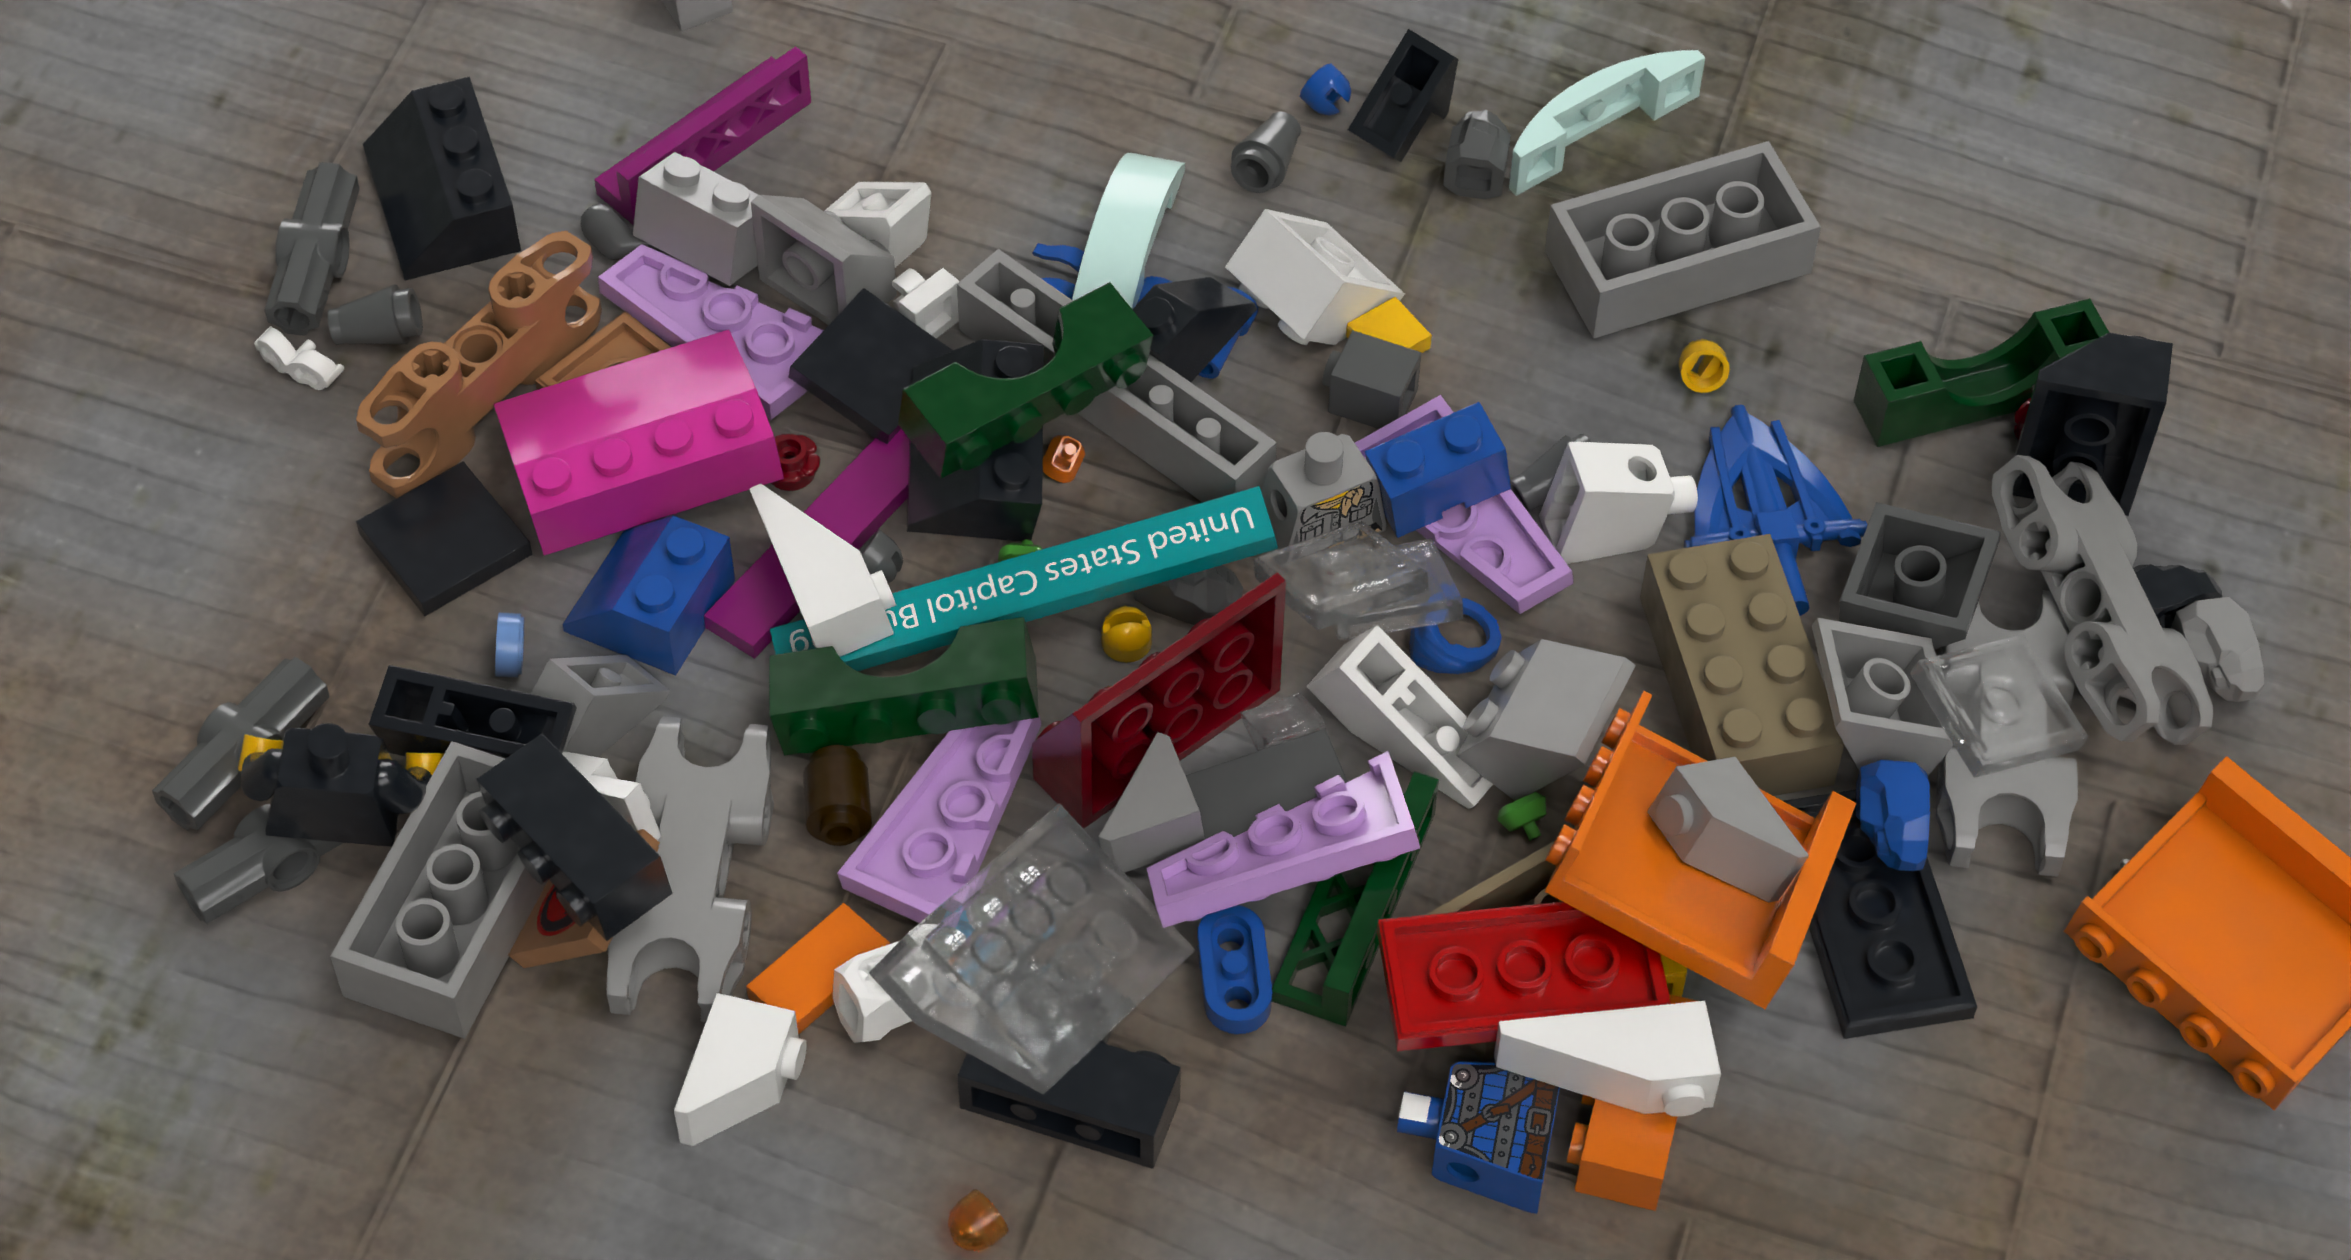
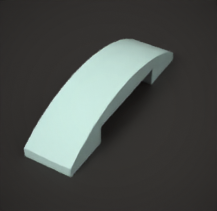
[1509,50,1705,196]
[1072,152,1185,309]

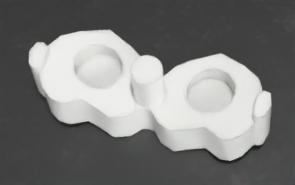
[254,326,345,390]

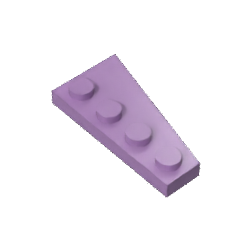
[598,244,824,420]
[1355,395,1573,614]
[837,716,1042,937]
[1147,751,1420,928]

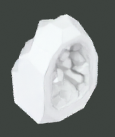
[832,942,950,1043]

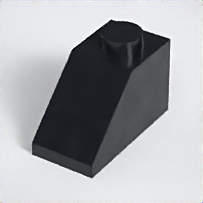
[1133,277,1257,382]

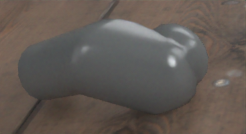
[580,204,663,260]

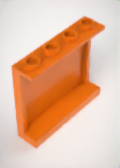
[1544,691,1856,1009]
[2063,756,2351,1111]

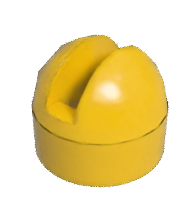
[1679,339,1730,393]
[1101,606,1152,663]

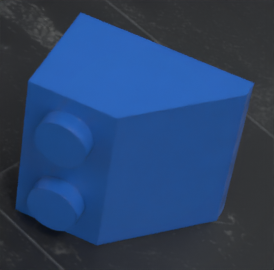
[562,515,735,676]

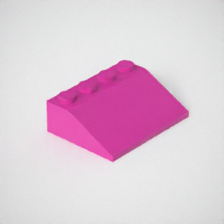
[493,329,784,556]

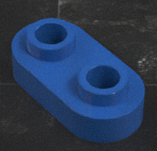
[1197,905,1272,1034]

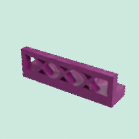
[594,46,812,226]

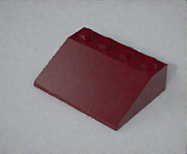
[1032,572,1286,830]

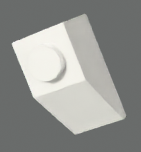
[674,993,807,1146]

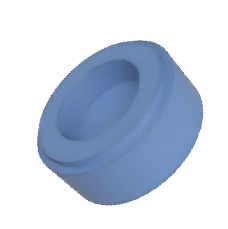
[495,613,525,678]

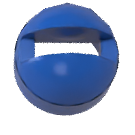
[1300,63,1351,115]

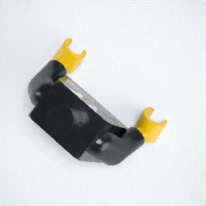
[238,723,445,847]

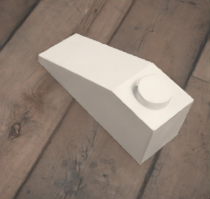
[749,484,896,657]
[1306,625,1493,809]
[1494,1001,1721,1117]

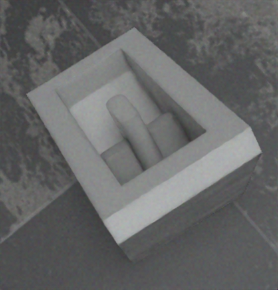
[1098,732,1205,875]

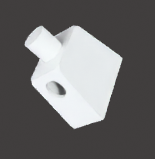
[1539,442,1698,564]

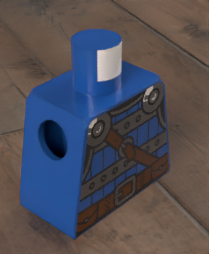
[1397,1062,1560,1214]

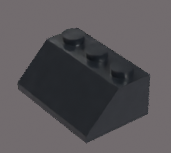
[363,76,521,281]
[2013,332,2173,516]
[907,339,1044,541]

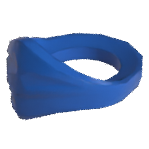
[1409,597,1502,674]

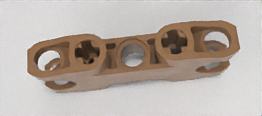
[356,231,602,499]

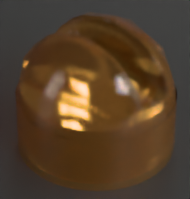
[948,1189,1009,1251]

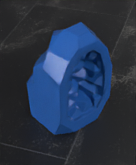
[1856,760,1930,871]

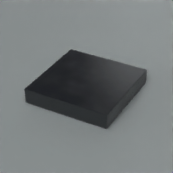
[788,288,953,444]
[356,461,532,616]

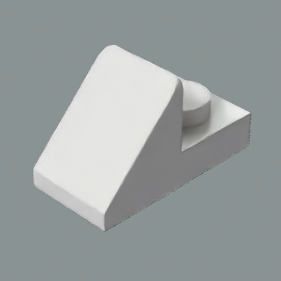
[825,182,931,268]

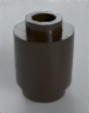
[803,745,872,846]

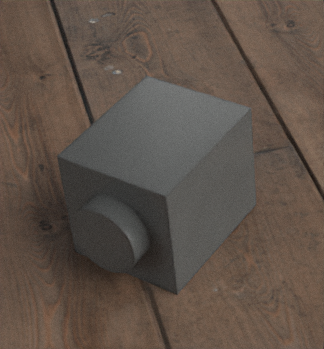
[1322,330,1421,429]

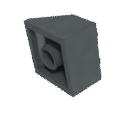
[1839,502,2001,649]

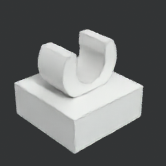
[892,268,960,338]

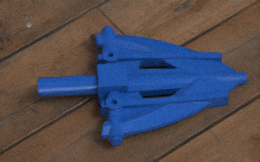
[1684,405,1867,616]

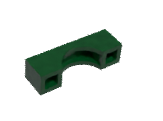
[898,282,1154,479]
[1853,298,2109,447]
[769,617,1039,756]

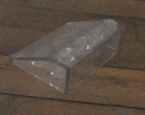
[869,803,1195,1095]

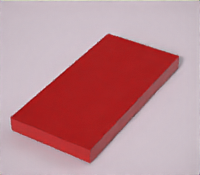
[1377,902,1671,1051]

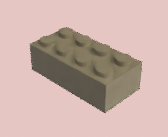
[1640,534,1844,796]

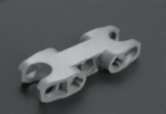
[1992,455,2213,745]
[1936,590,2078,877]
[607,716,774,1022]

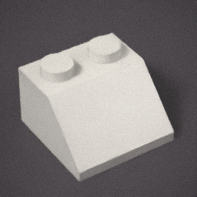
[1225,209,1405,345]

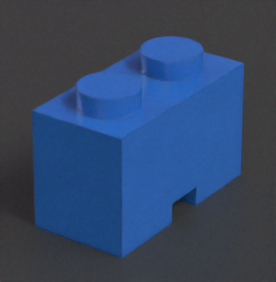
[1365,402,1511,538]

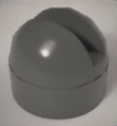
[859,529,903,583]

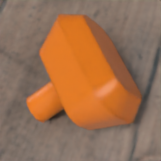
[1043,435,1085,483]

